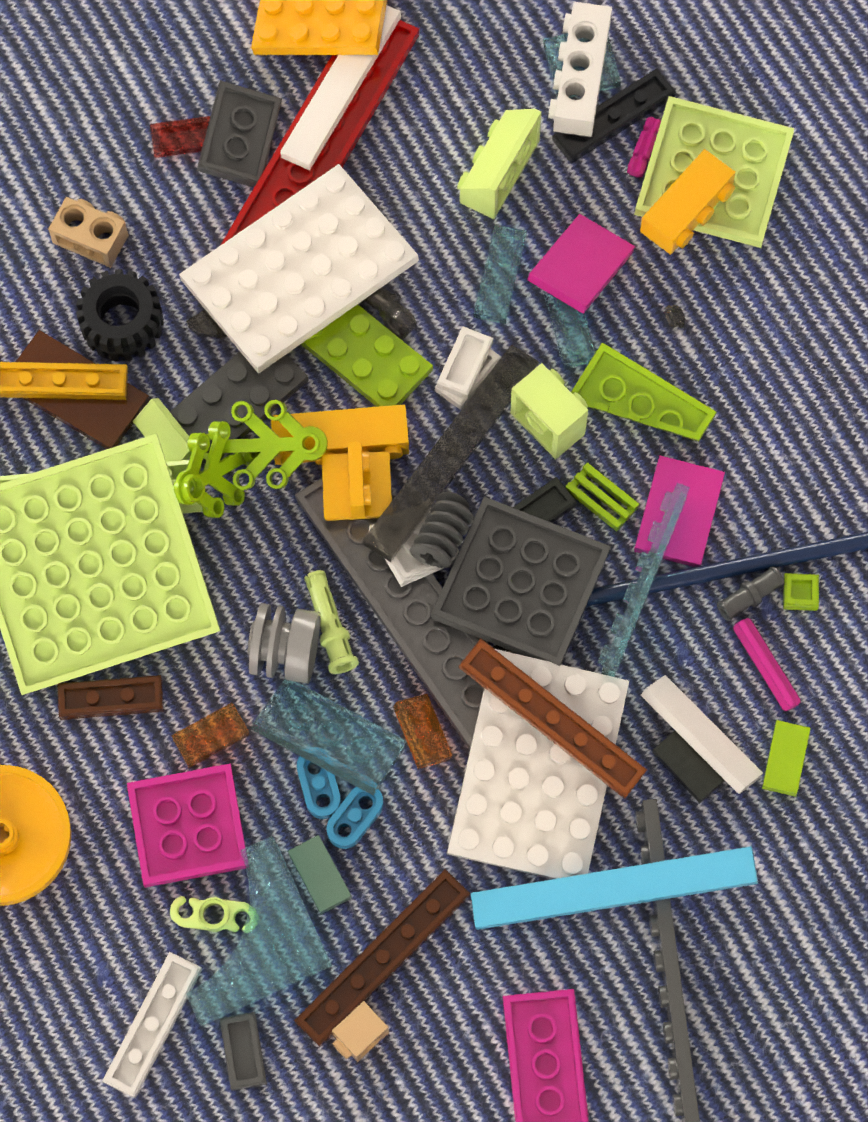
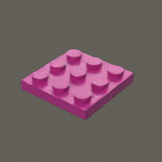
[127,763,249,888]

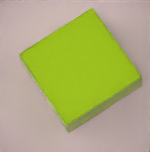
[783,573,819,611]

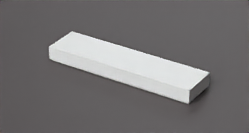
[641,675,763,794]
[102,952,202,1099]

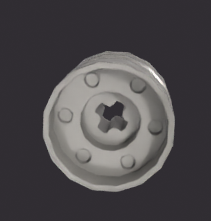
[247,603,321,684]

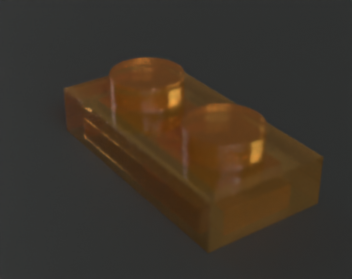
[393,694,453,769]
[171,702,250,768]

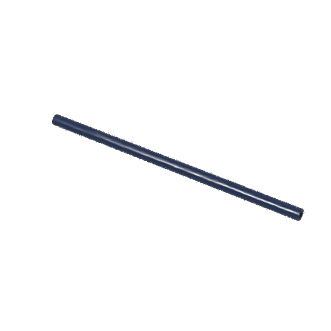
[587,532,868,607]

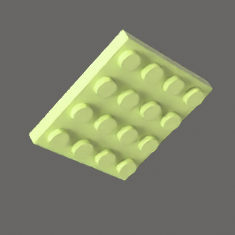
[634,96,795,248]

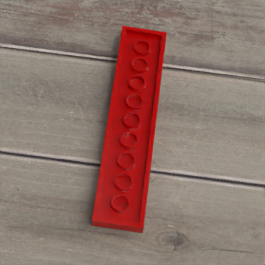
[220,20,420,246]

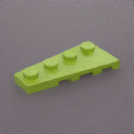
[571,342,717,442]

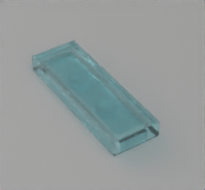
[473,224,527,324]

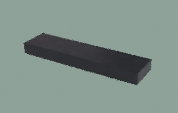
[552,68,676,164]

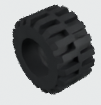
[76,269,164,361]

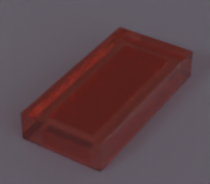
[150,116,210,158]

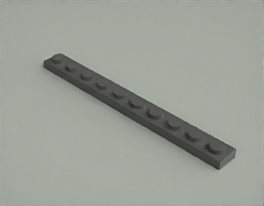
[635,799,700,1122]

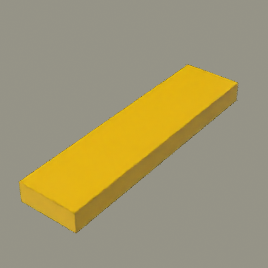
[0,362,128,400]

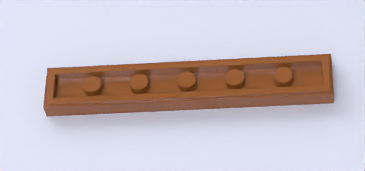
[458,639,647,799]

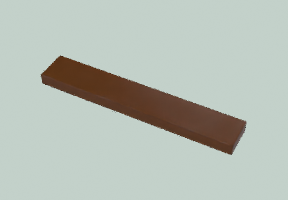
[294,869,471,1047]

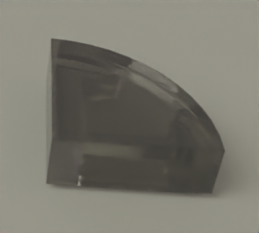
[186,310,227,338]

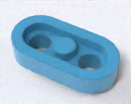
[297,749,341,819]
[326,784,383,849]

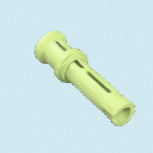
[304,570,359,674]

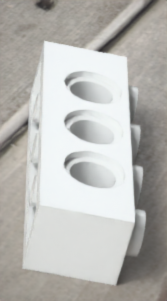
[548,2,612,137]

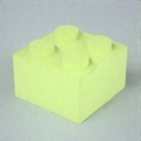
[510,363,588,459]

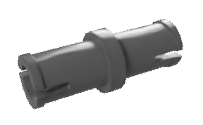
[717,567,785,621]

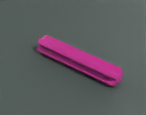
[733,618,801,711]

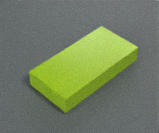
[762,720,811,797]

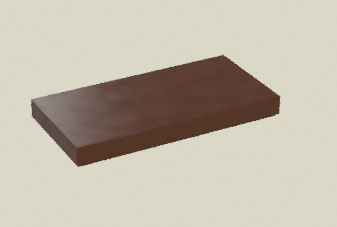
[16,330,150,449]

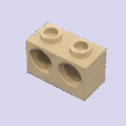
[48,197,129,268]

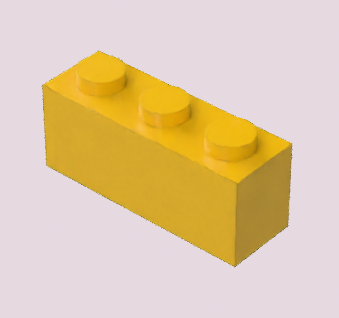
[640,149,736,255]

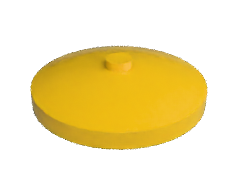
[0,765,72,906]

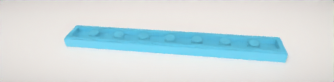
[471,846,758,930]

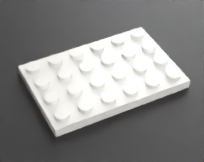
[179,164,419,374]
[447,649,629,879]

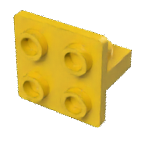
[322,441,392,521]

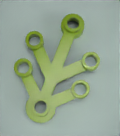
[203,400,328,490]
[174,421,260,518]

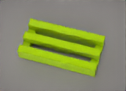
[565,462,639,532]

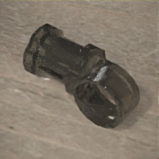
[361,287,417,339]

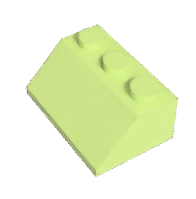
[457,109,541,219]

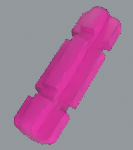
[627,117,661,178]

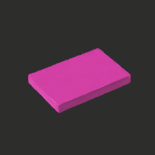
[528,214,635,314]
[634,455,725,567]

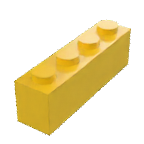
[271,404,409,465]

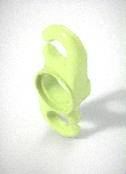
[169,896,259,934]

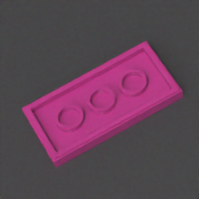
[503,989,589,1122]

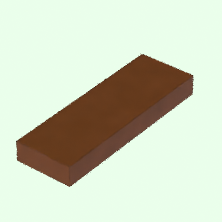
[57,675,164,720]

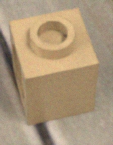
[332,1001,389,1062]

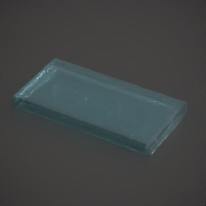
[251,679,407,796]

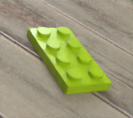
[300,304,433,407]

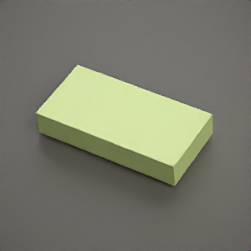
[133,398,191,462]

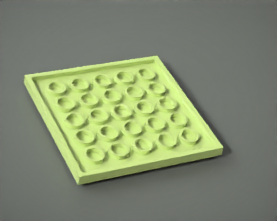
[0,434,221,695]

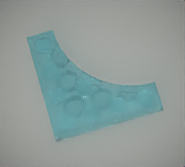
[186,836,332,1027]

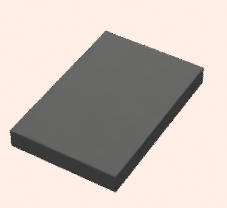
[196,80,282,187]

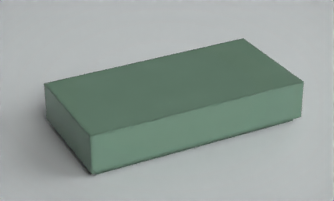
[288,835,352,915]

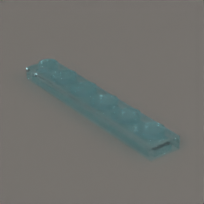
[598,482,690,677]

